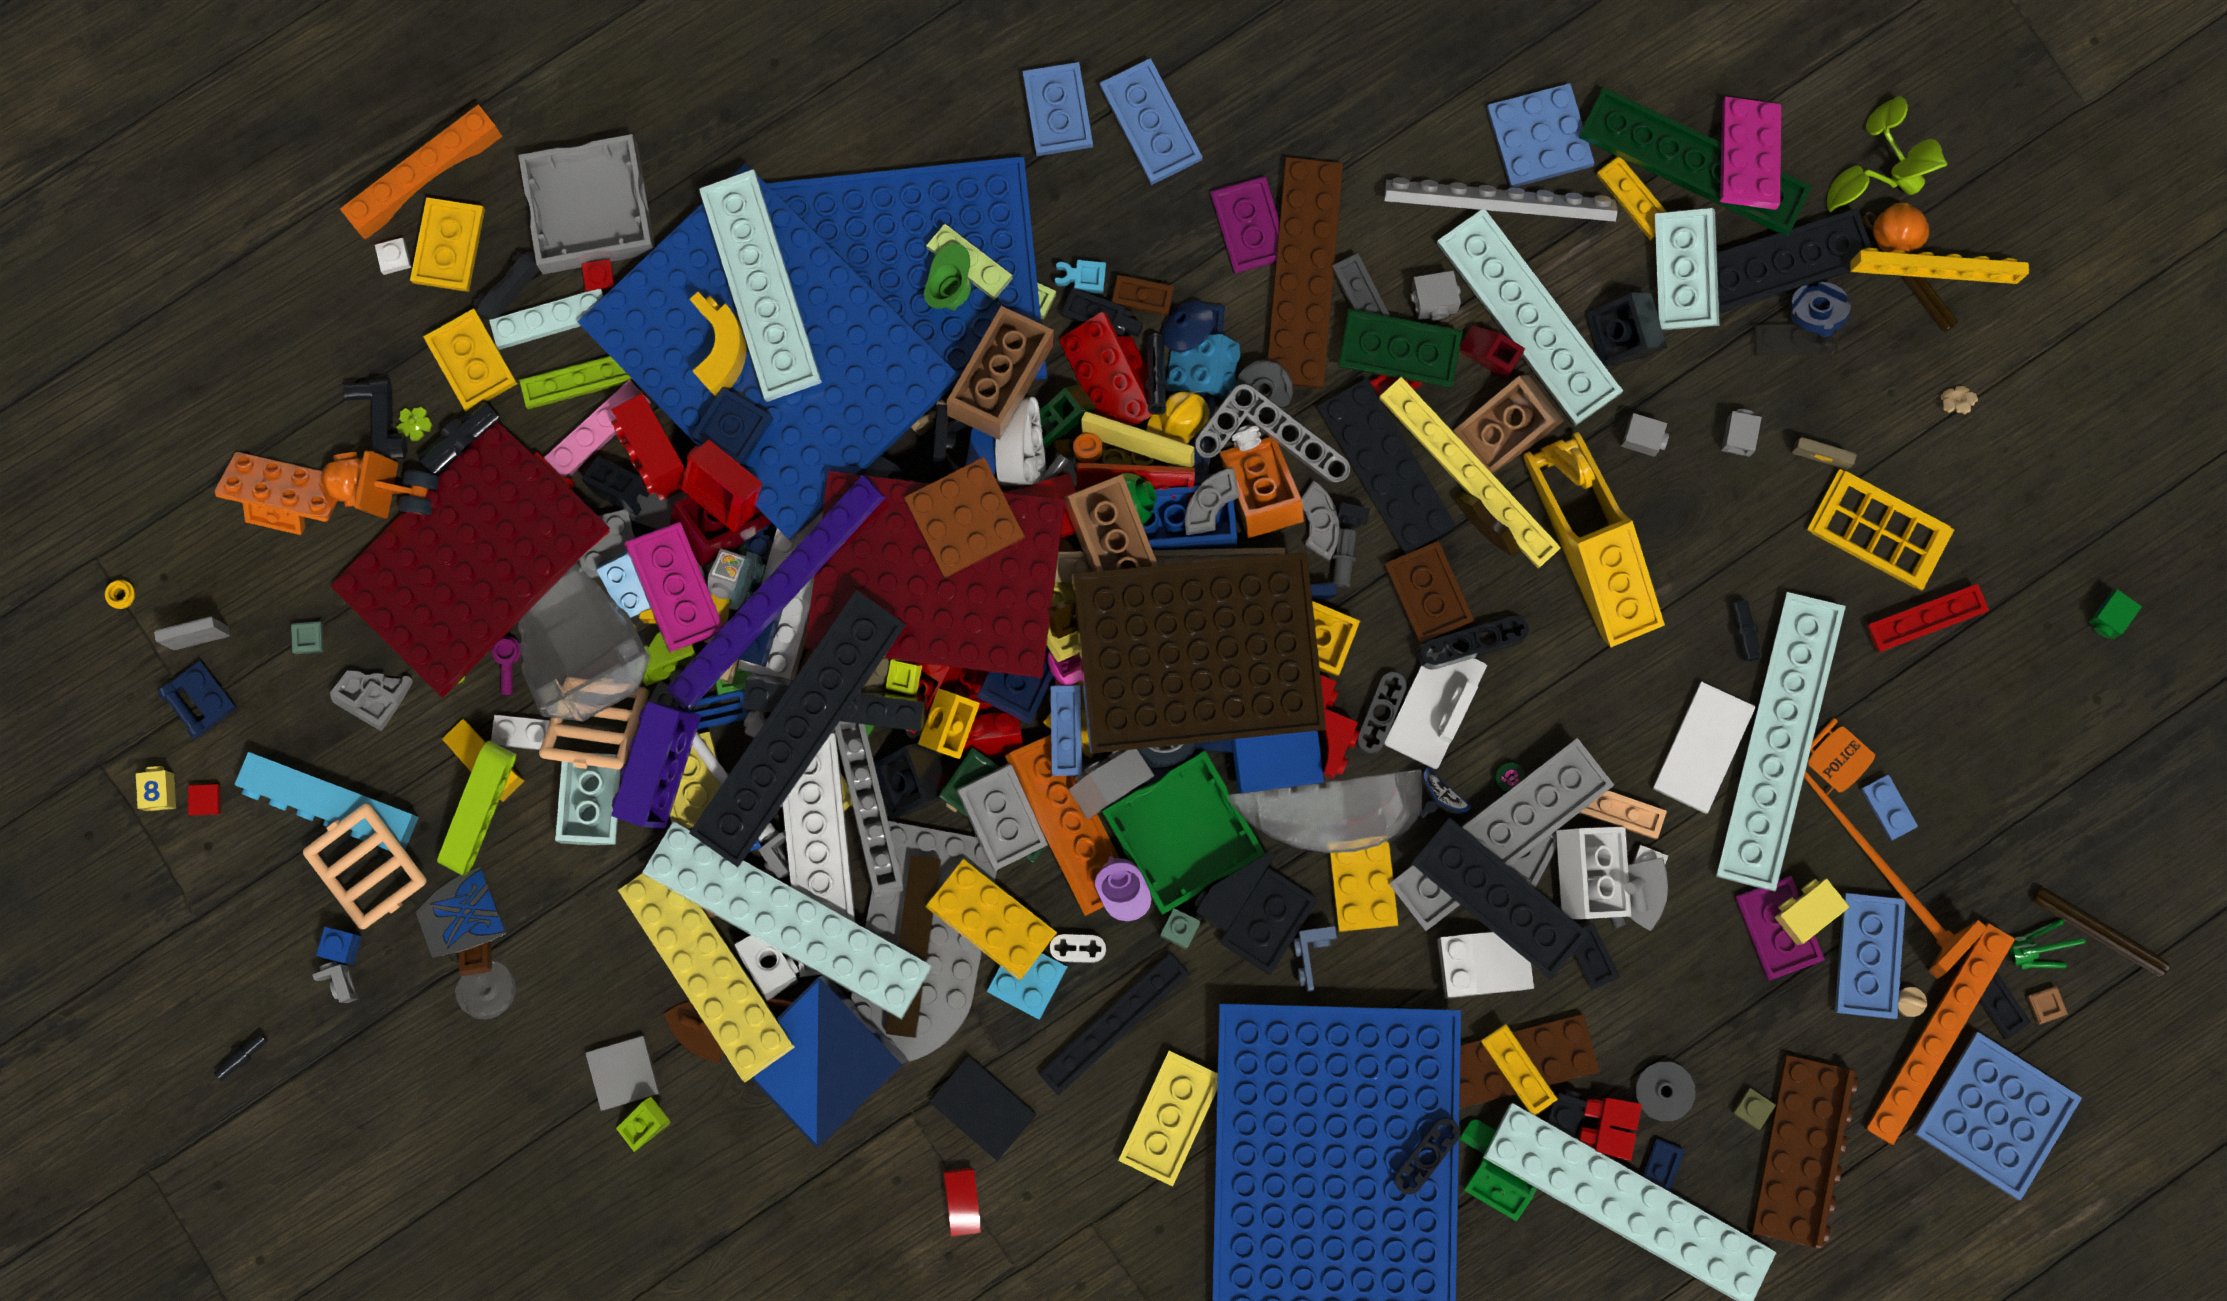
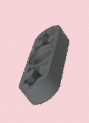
[1357,672,1406,754]

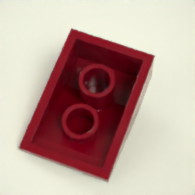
[670,497,772,567]

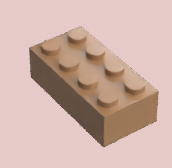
[947,306,1054,440]

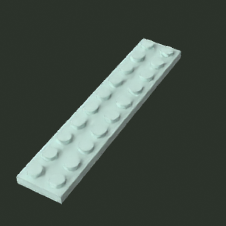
[1716,592,1846,892]
[642,821,932,1020]
[1483,1103,1776,1301]

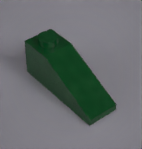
[1039,385,1096,449]

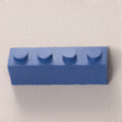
[1143,486,1237,550]

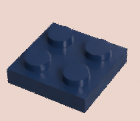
[691,387,774,467]

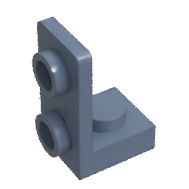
[1294,926,1337,992]

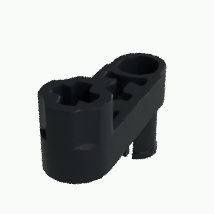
[344,379,407,460]

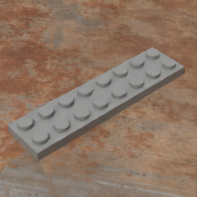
[1389,738,1614,931]

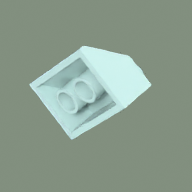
[555,753,622,845]

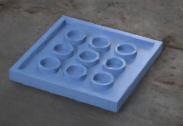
[1914,1032,2082,1201]

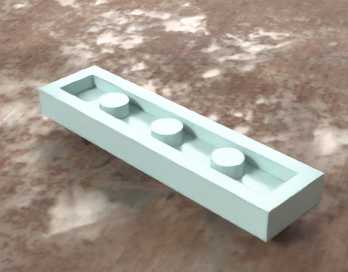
[489,289,604,350]

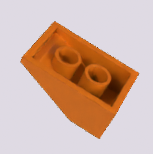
[1219,437,1304,538]

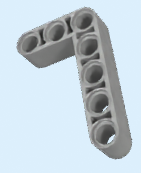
[1193,384,1350,483]

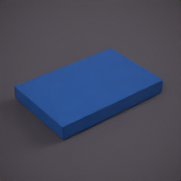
[1232,731,1324,793]

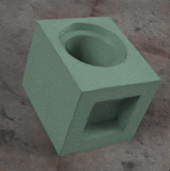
[1160,909,1201,950]

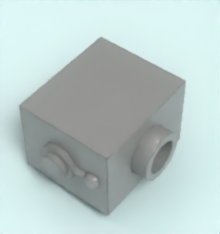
[1410,271,1461,320]

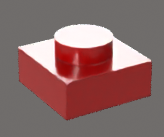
[581,259,615,292]

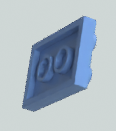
[1023,62,1093,156]

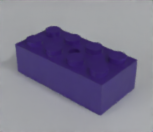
[611,701,702,828]

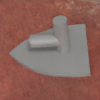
[1625,857,1668,931]

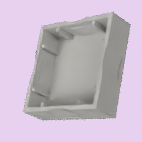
[518,134,655,274]

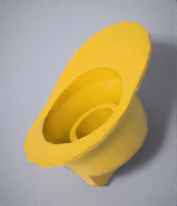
[1146,392,1210,444]

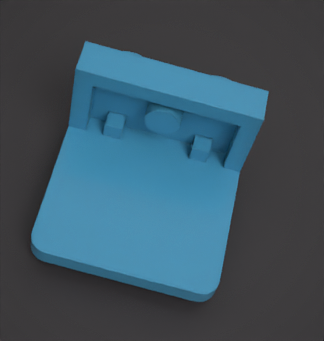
[1167,334,1240,400]

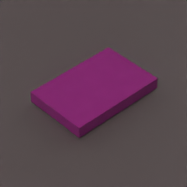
[1210,176,1280,274]
[1735,876,1825,981]

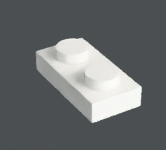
[491,715,550,750]

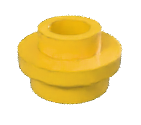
[105,580,135,609]

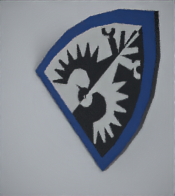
[1418,767,1471,820]

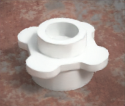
[1232,425,1261,451]

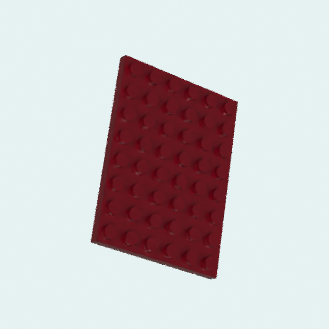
[330,422,610,698]
[805,471,1065,679]

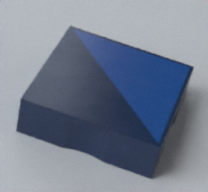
[751,976,908,1149]

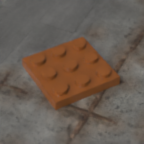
[904,457,1025,578]

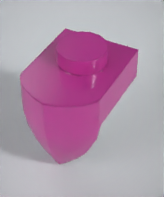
[1048,652,1083,686]

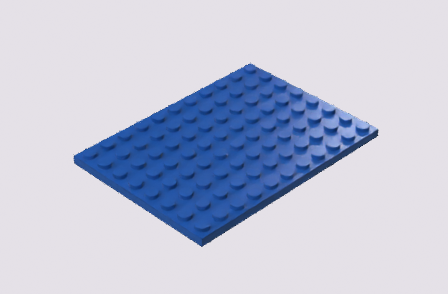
[766,157,1047,389]
[577,163,960,542]
[1212,1003,1461,1301]

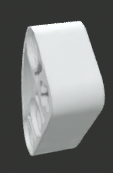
[995,397,1046,487]

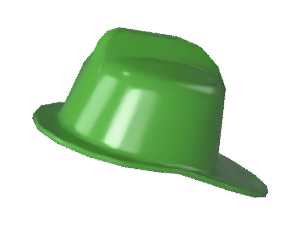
[924,243,971,311]

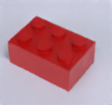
[611,393,685,501]

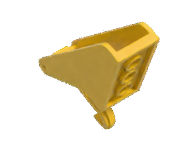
[1524,432,1665,647]

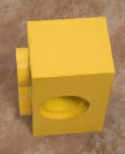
[918,688,980,759]

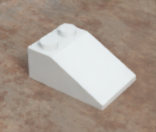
[1437,932,1534,999]

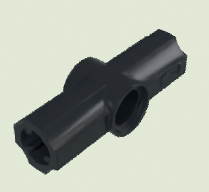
[418,400,501,475]

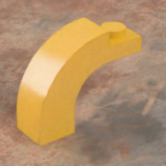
[690,292,747,397]

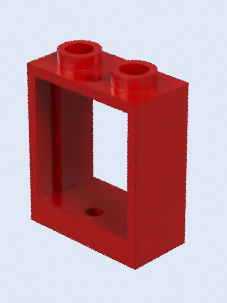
[681,440,763,533]

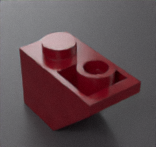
[1459,325,1526,381]

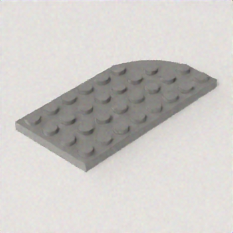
[851,821,998,1062]

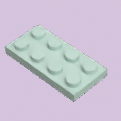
[1655,208,1719,330]

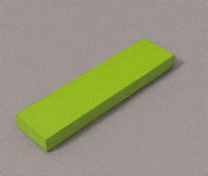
[519,356,634,409]

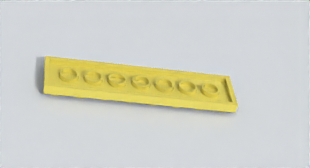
[618,873,795,1082]

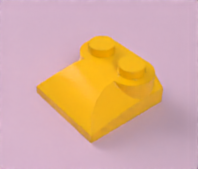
[1312,601,1360,676]

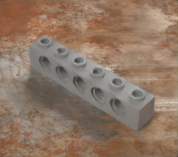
[834,721,903,898]

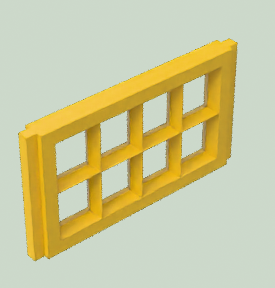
[1807,469,1955,591]

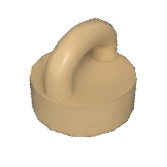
[1898,987,1927,1017]

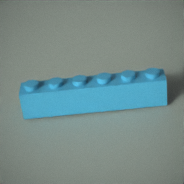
[234,752,419,851]

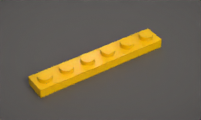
[1850,248,2029,284]

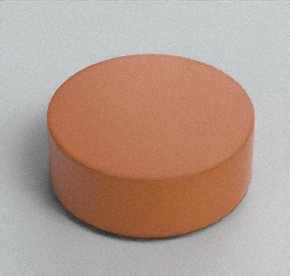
[1073,433,1103,463]

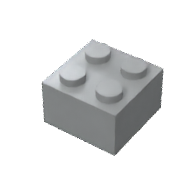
[1069,749,1154,820]

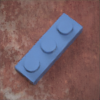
[1051,685,1082,776]

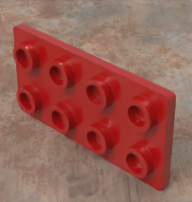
[1059,312,1154,427]

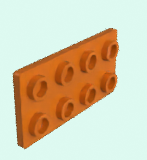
[215,452,338,535]

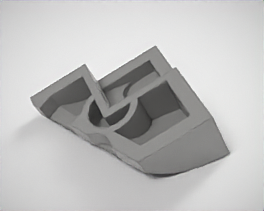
[330,670,413,731]

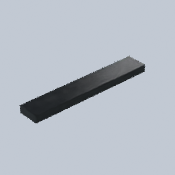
[1038,952,1190,1096]

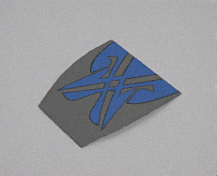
[416,867,506,958]

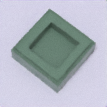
[291,622,324,654]

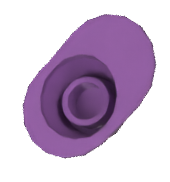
[1095,856,1152,921]

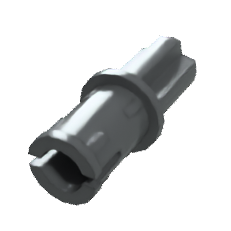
[1332,528,1356,588]

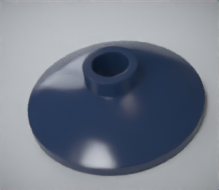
[1162,301,1214,352]

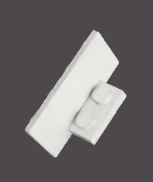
[1384,644,1487,769]

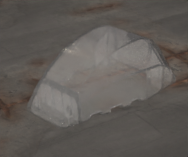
[518,563,652,721]
[1229,769,1422,853]

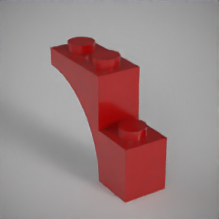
[1320,675,1360,780]

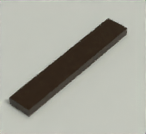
[886,855,941,1038]

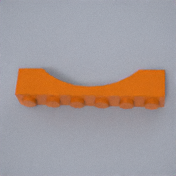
[340,104,503,240]

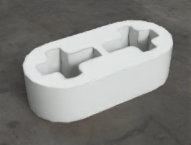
[1050,934,1106,963]

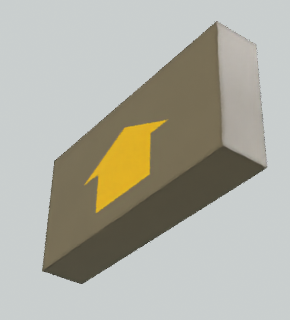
[1792,437,1857,470]

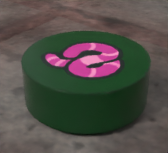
[1495,763,1525,793]

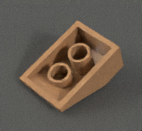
[1453,375,1564,474]

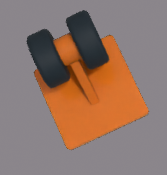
[354,451,440,519]

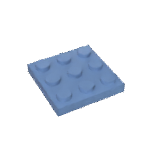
[1486,83,1594,188]

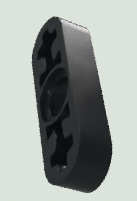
[1394,1118,1460,1194]

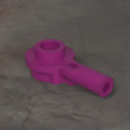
[492,636,522,695]

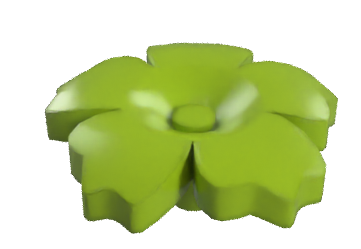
[396,407,433,441]

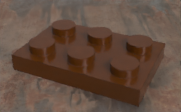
[1384,541,1474,645]

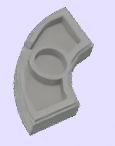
[1185,467,1239,535]
[1301,481,1339,562]

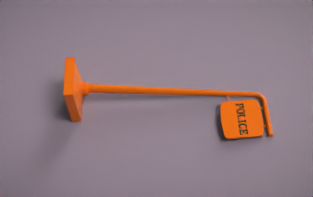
[1804,718,1988,979]

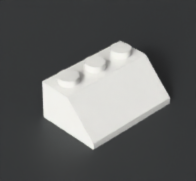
[1556,827,1631,919]

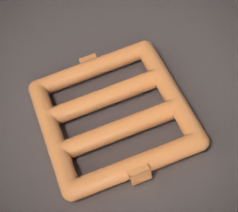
[539,677,650,770]
[303,803,426,929]

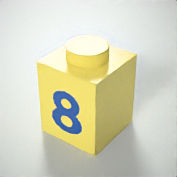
[136,766,176,811]

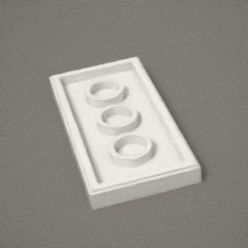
[1652,682,1755,814]

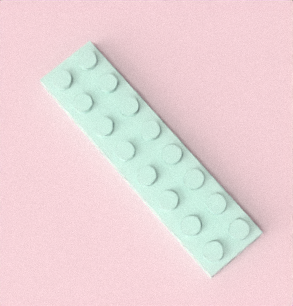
[699,169,822,402]
[1437,210,1623,426]

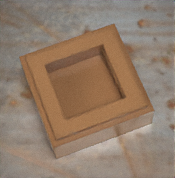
[2026,986,2068,1025]

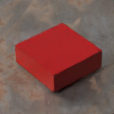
[188,784,221,816]

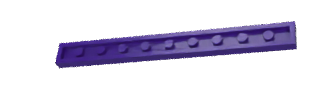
[666,475,886,711]

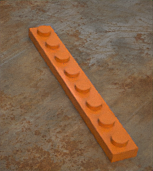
[1865,923,2015,1145]

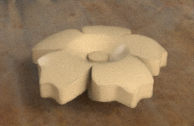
[1941,386,1978,414]

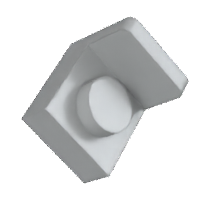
[312,961,358,1003]

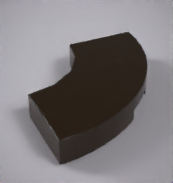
[1454,492,1520,556]

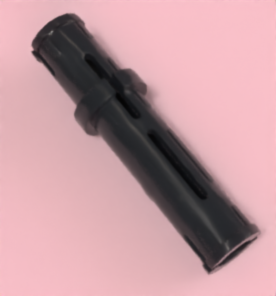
[1145,333,1168,415]

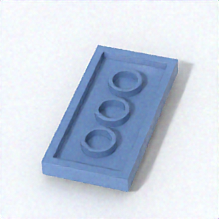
[1100,58,1202,185]
[1835,893,1905,1019]

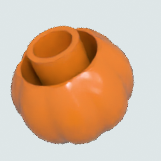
[1873,203,1929,254]
[321,452,363,507]

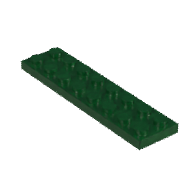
[1578,87,1812,236]

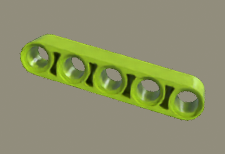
[437,740,516,876]

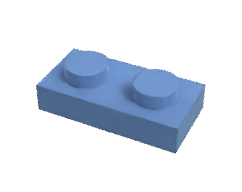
[1860,775,1918,841]

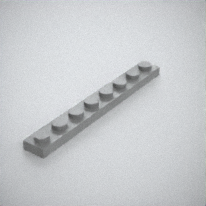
[1385,177,1617,222]

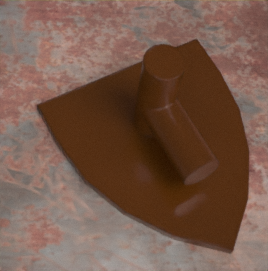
[664,1001,723,1063]

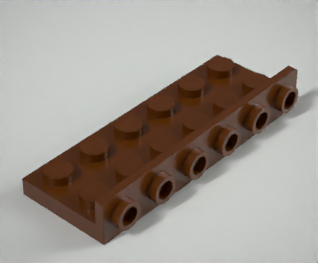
[1751,1055,1858,1249]

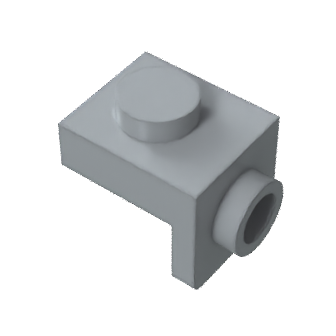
[758,830,790,879]

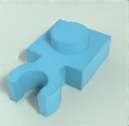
[1055,260,1106,294]

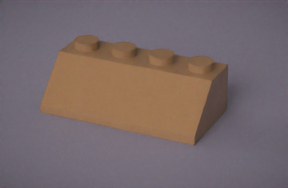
[1062,474,1158,572]

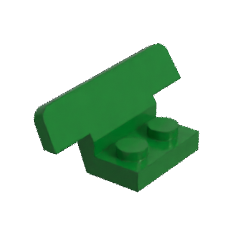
[1459,1120,1537,1222]

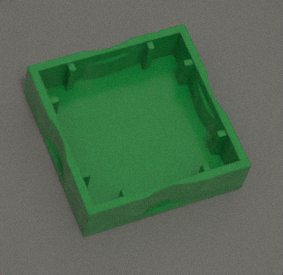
[1101,751,1265,915]

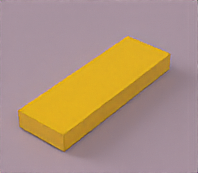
[1596,157,1667,241]
[1480,1024,1558,1116]

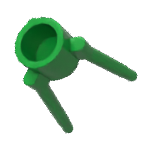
[2009,919,2086,970]

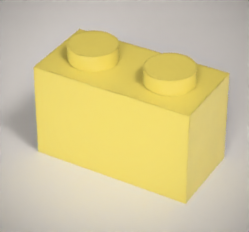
[1775,879,1850,945]

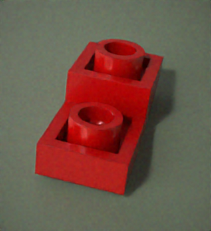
[943,1167,981,1237]

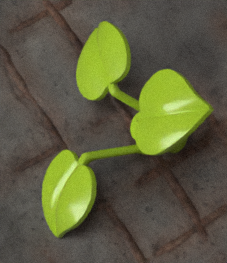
[1827,96,1947,212]

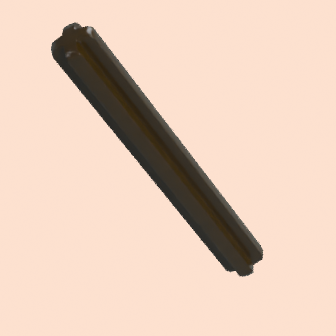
[1861,211,1958,332]
[2033,888,2170,977]

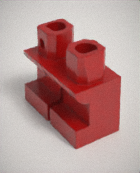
[1578,1098,1642,1161]

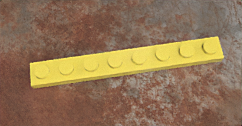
[1379,377,1561,569]

